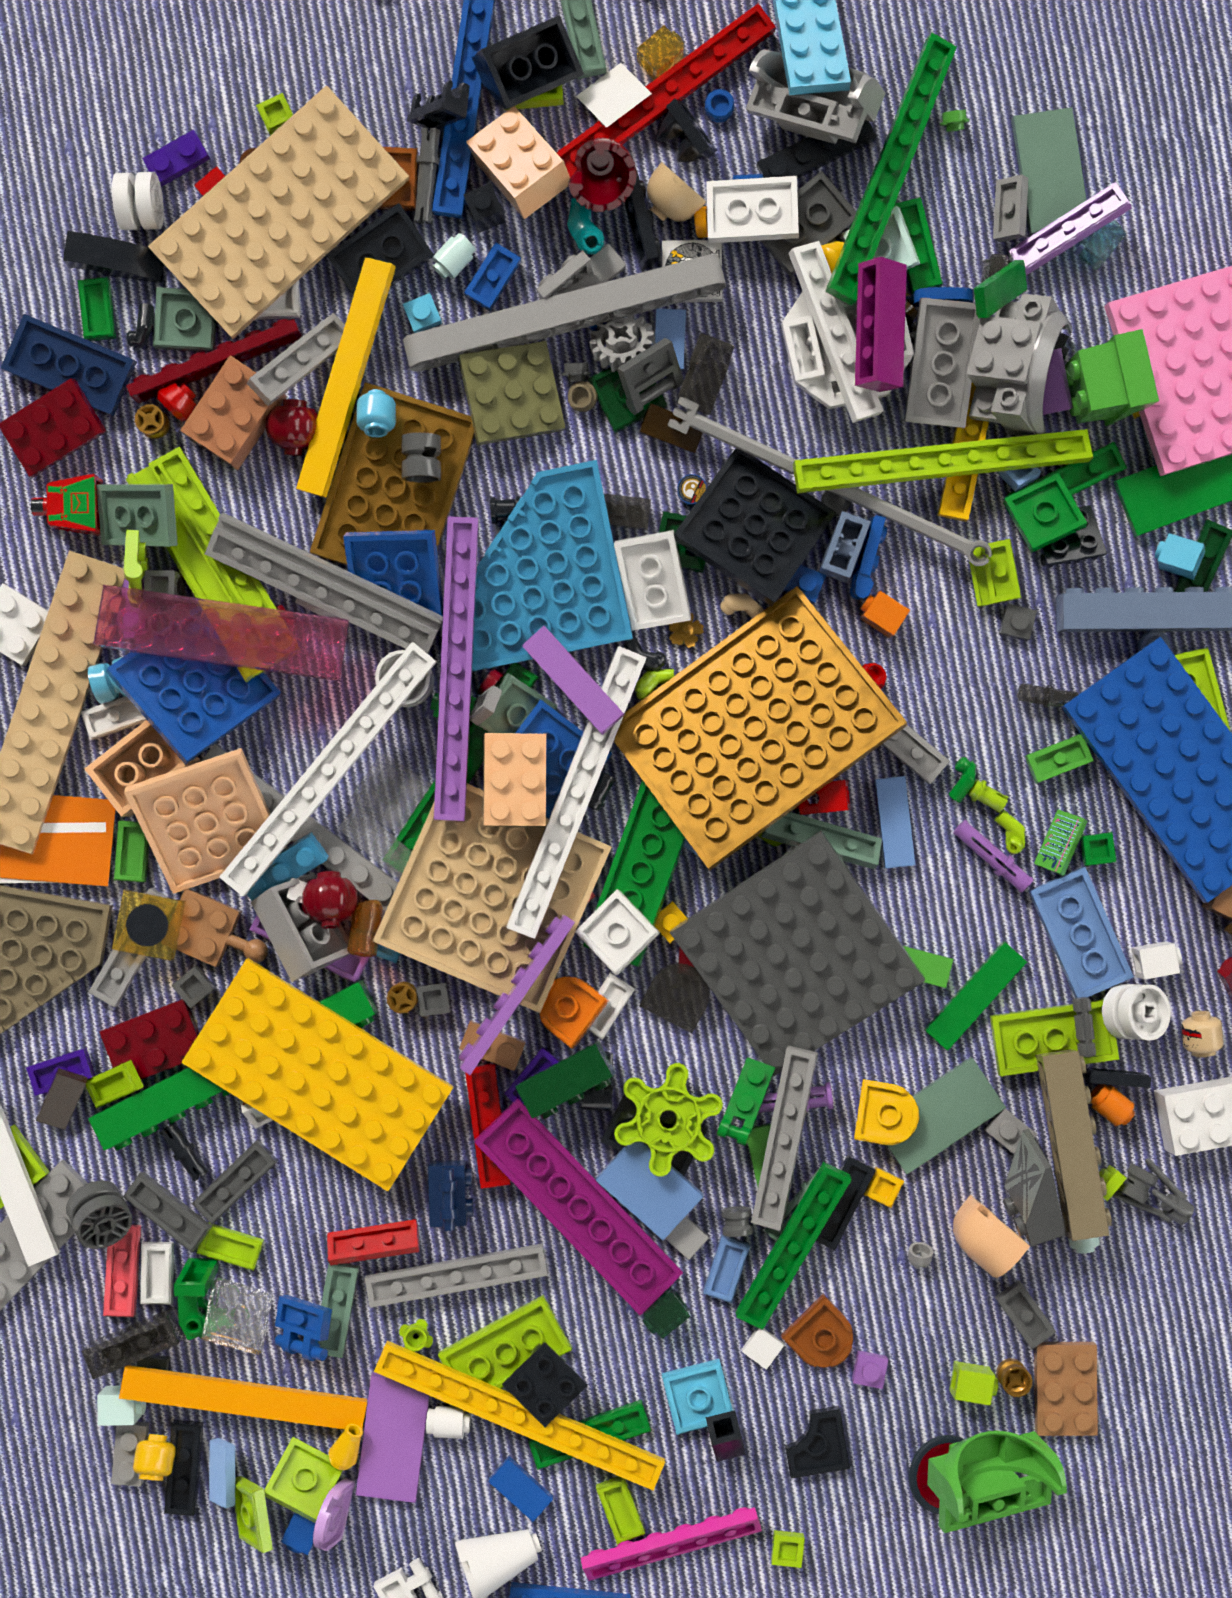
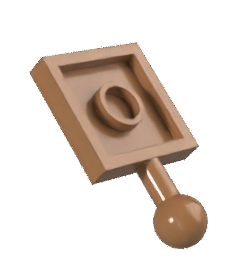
[162,888,268,967]

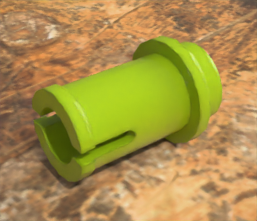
[968,780,1009,813]

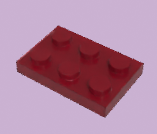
[0,378,107,477]
[99,999,199,1079]

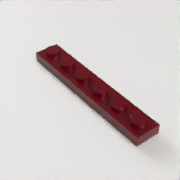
[126,319,303,404]

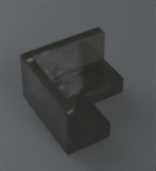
[677,333,735,415]

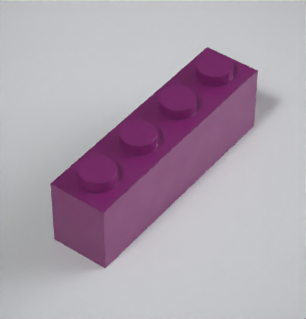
[855,257,907,392]

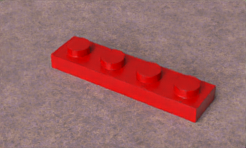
[465,1064,511,1189]

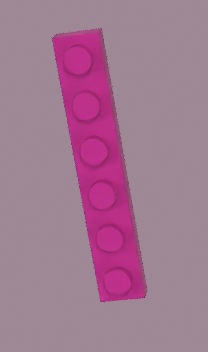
[580,1507,762,1581]

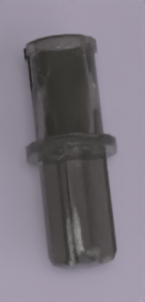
[1017,683,1078,708]

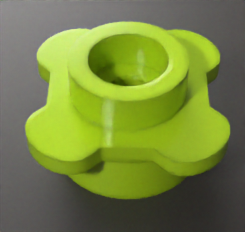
[399,1319,433,1352]

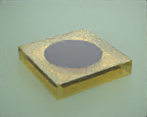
[112,890,186,961]

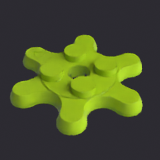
[614,1063,723,1176]

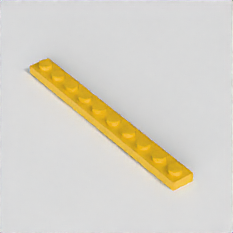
[374,1340,665,1491]

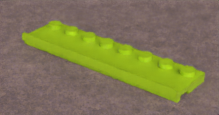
[126,446,301,683]

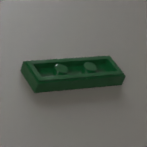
[1174,519,1232,592]

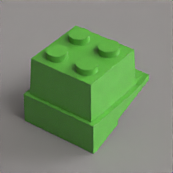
[1065,329,1159,426]

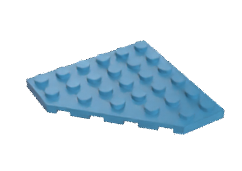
[472,460,633,672]

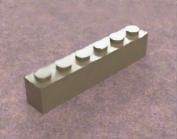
[1036,1049,1112,1241]

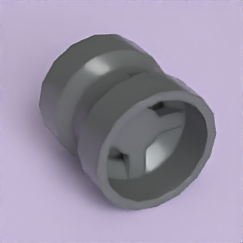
[1118,1163,1159,1204]

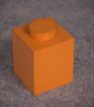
[860,591,910,638]

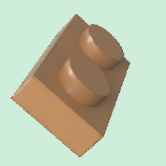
[459,1020,526,1071]

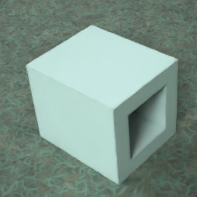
[97,1386,146,1426]

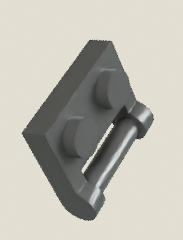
[617,338,684,415]

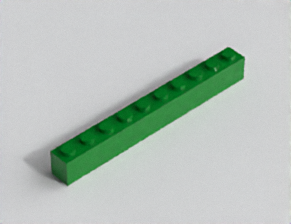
[88,980,379,1151]

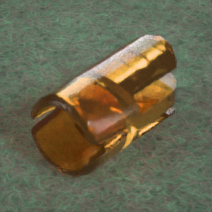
[347,900,383,957]

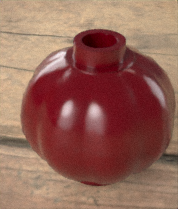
[266,399,318,456]
[301,871,358,929]

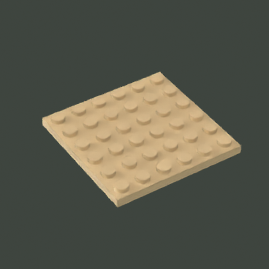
[373,784,612,1013]

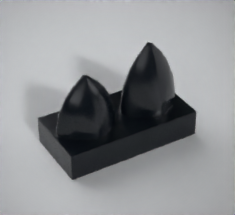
[655,98,718,163]

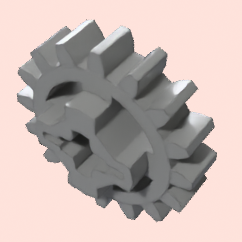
[589,315,656,372]

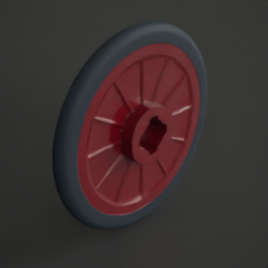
[909,1435,964,1514]

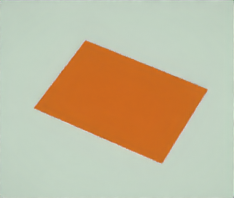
[0,795,115,886]

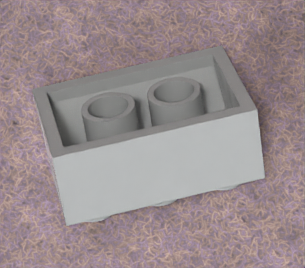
[251,872,355,982]

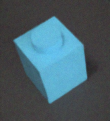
[1155,533,1205,580]

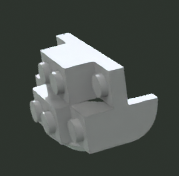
[746,49,885,144]

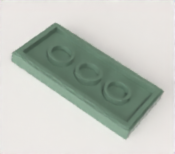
[1011,107,1087,236]
[887,1057,1006,1174]

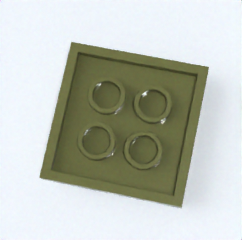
[458,341,566,446]

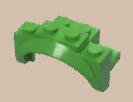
[927,1431,1067,1533]

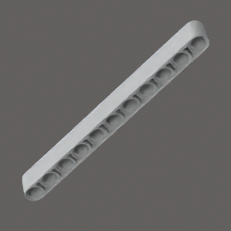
[403,254,726,372]

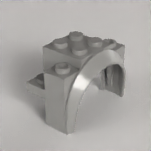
[966,294,1073,436]

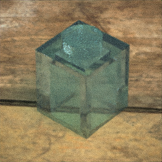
[1074,220,1127,271]

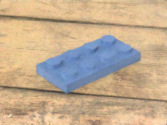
[1028,867,1134,998]

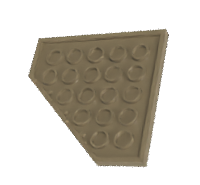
[0,885,113,1035]

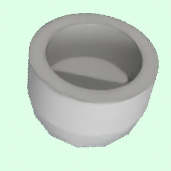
[908,1242,933,1269]

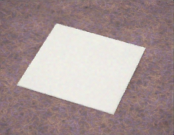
[576,63,652,128]

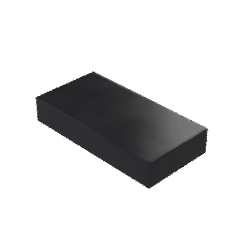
[1083,1067,1151,1088]

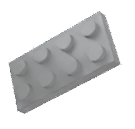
[904,298,981,428]

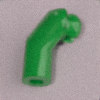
[948,757,976,803]

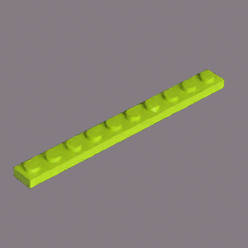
[793,429,1093,493]

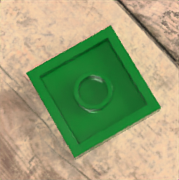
[1003,473,1087,553]

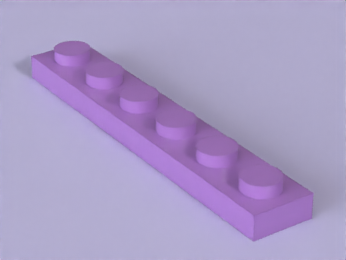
[458,915,575,1075]

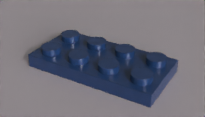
[1,314,137,417]

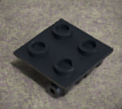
[1040,505,1107,568]
[502,1342,588,1427]

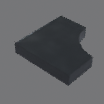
[785,1406,850,1478]

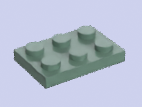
[96,484,178,547]

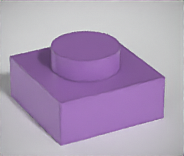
[852,1350,888,1389]

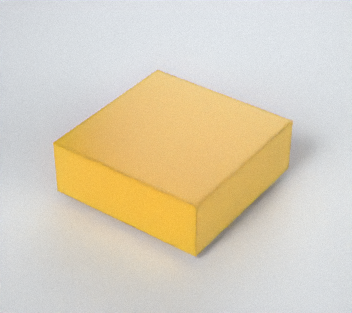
[864,1167,904,1208]

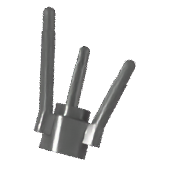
[1113,1158,1194,1225]

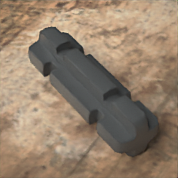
[1073,997,1096,1057]

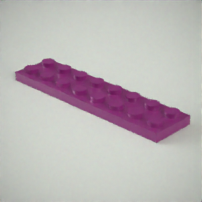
[474,1098,683,1316]

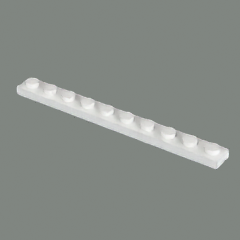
[219,642,437,897]
[506,646,647,939]

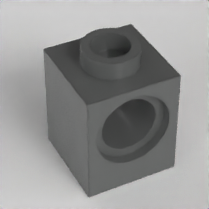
[144,570,185,606]

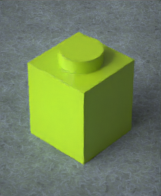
[949,1361,998,1406]

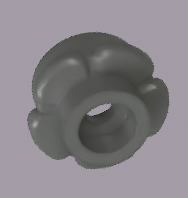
[562,363,591,382]

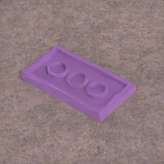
[356,1372,430,1503]

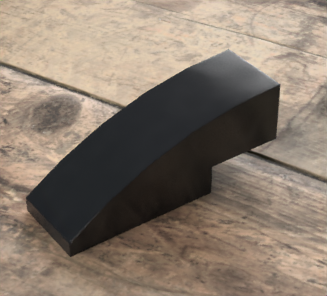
[63,231,164,283]

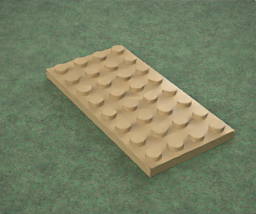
[148,85,409,339]

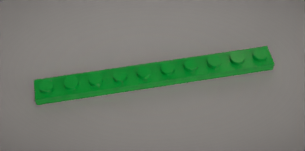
[825,32,957,306]

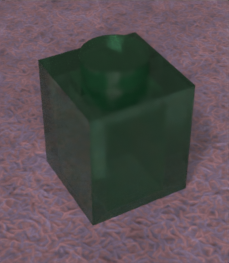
[642,1286,691,1339]

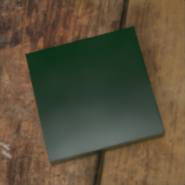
[587,367,667,434]

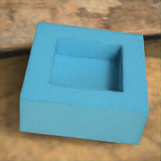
[403,293,442,333]

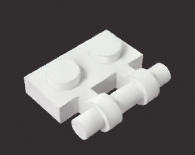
[373,1558,444,1598]

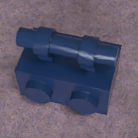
[428,1160,474,1231]

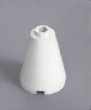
[455,1529,542,1598]

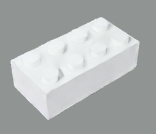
[1154,1077,1232,1156]

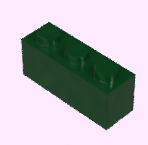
[515,1041,616,1120]

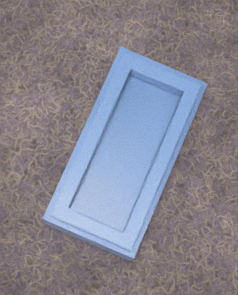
[209,1438,235,1508]

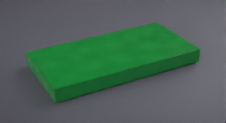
[1113,454,1232,538]

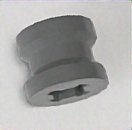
[721,1206,753,1237]

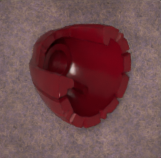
[568,137,637,212]

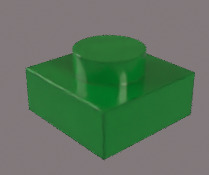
[1080,832,1116,866]

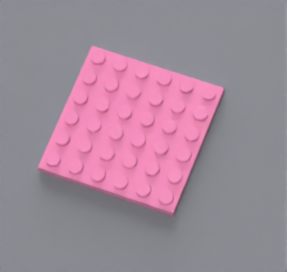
[1104,266,1232,476]

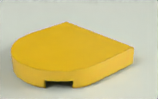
[854,1079,919,1145]

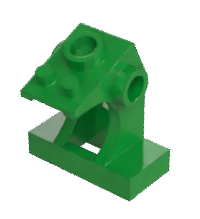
[174,1258,235,1340]

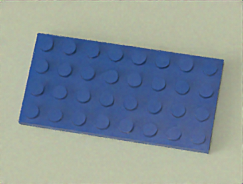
[1061,637,1232,903]

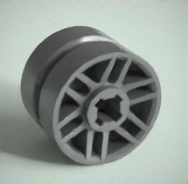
[66,1180,132,1249]

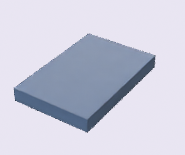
[596,1141,704,1240]

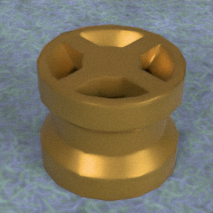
[135,404,170,439]
[386,981,418,1014]

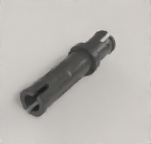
[414,128,440,224]

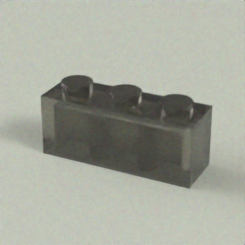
[81,1307,185,1380]

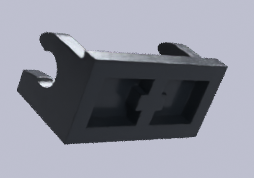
[407,80,470,131]

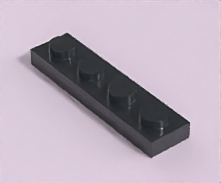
[756,120,877,179]

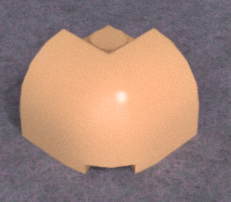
[953,1195,1030,1278]

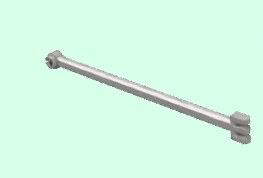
[668,397,992,566]

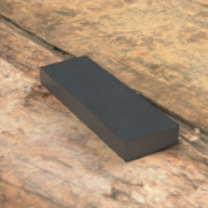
[191,1139,279,1225]
[123,1172,213,1252]

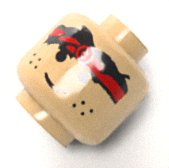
[1181,1011,1223,1057]

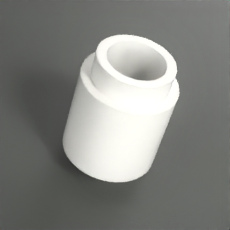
[426,1406,471,1439]

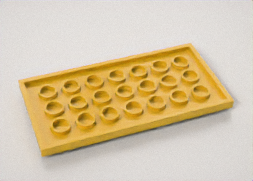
[181,958,454,1191]

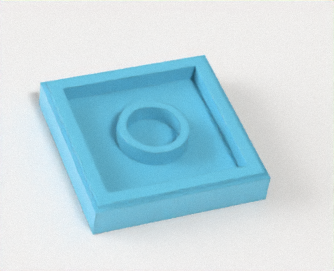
[662,1359,733,1435]

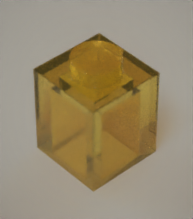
[637,25,684,80]

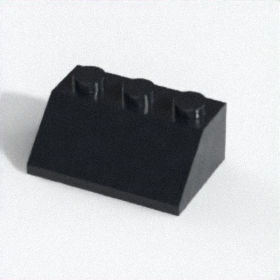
[471,15,584,110]

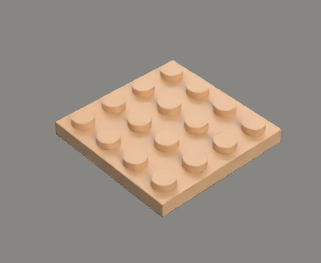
[124,748,271,894]

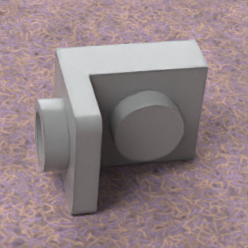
[984,1108,1037,1154]

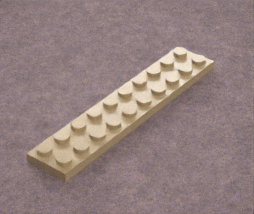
[0,550,126,854]

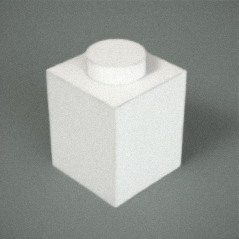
[1131,942,1182,980]

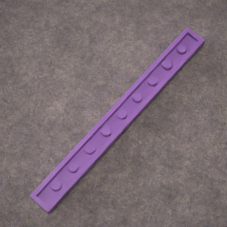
[434,516,479,821]

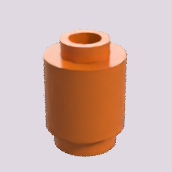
[1090,1084,1135,1126]

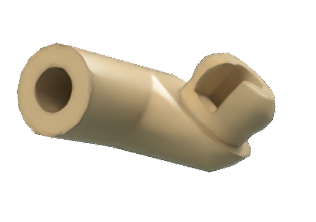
[720,594,764,619]

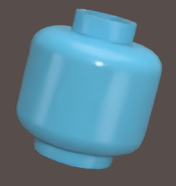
[356,389,396,438]

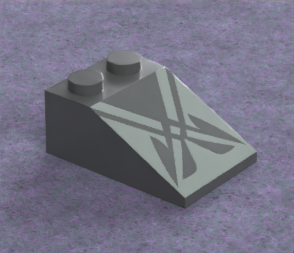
[1003,1129,1066,1247]

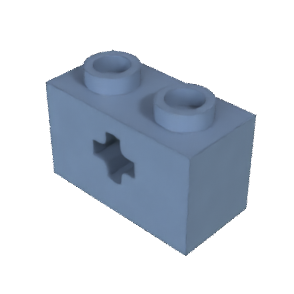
[818,511,871,583]

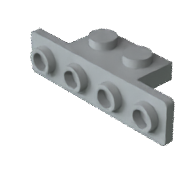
[536,244,626,341]

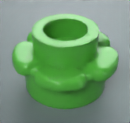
[940,110,970,132]

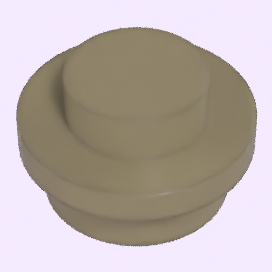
[568,381,597,412]

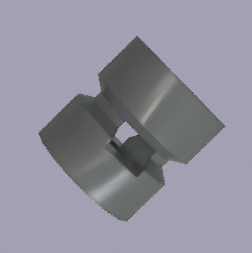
[402,433,441,483]

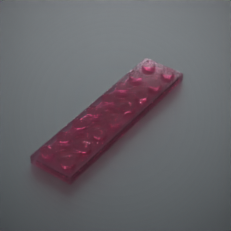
[93,584,349,681]

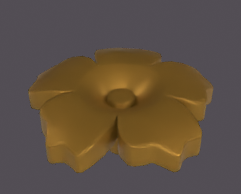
[669,613,704,648]

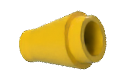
[329,1423,363,1470]

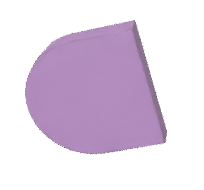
[313,1478,355,1551]

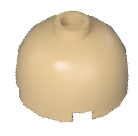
[647,162,706,222]

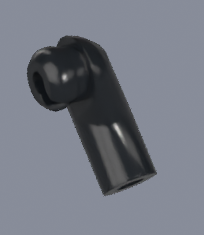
[127,303,154,348]
[623,638,666,671]

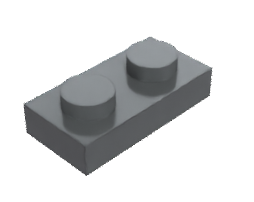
[995,1280,1056,1349]

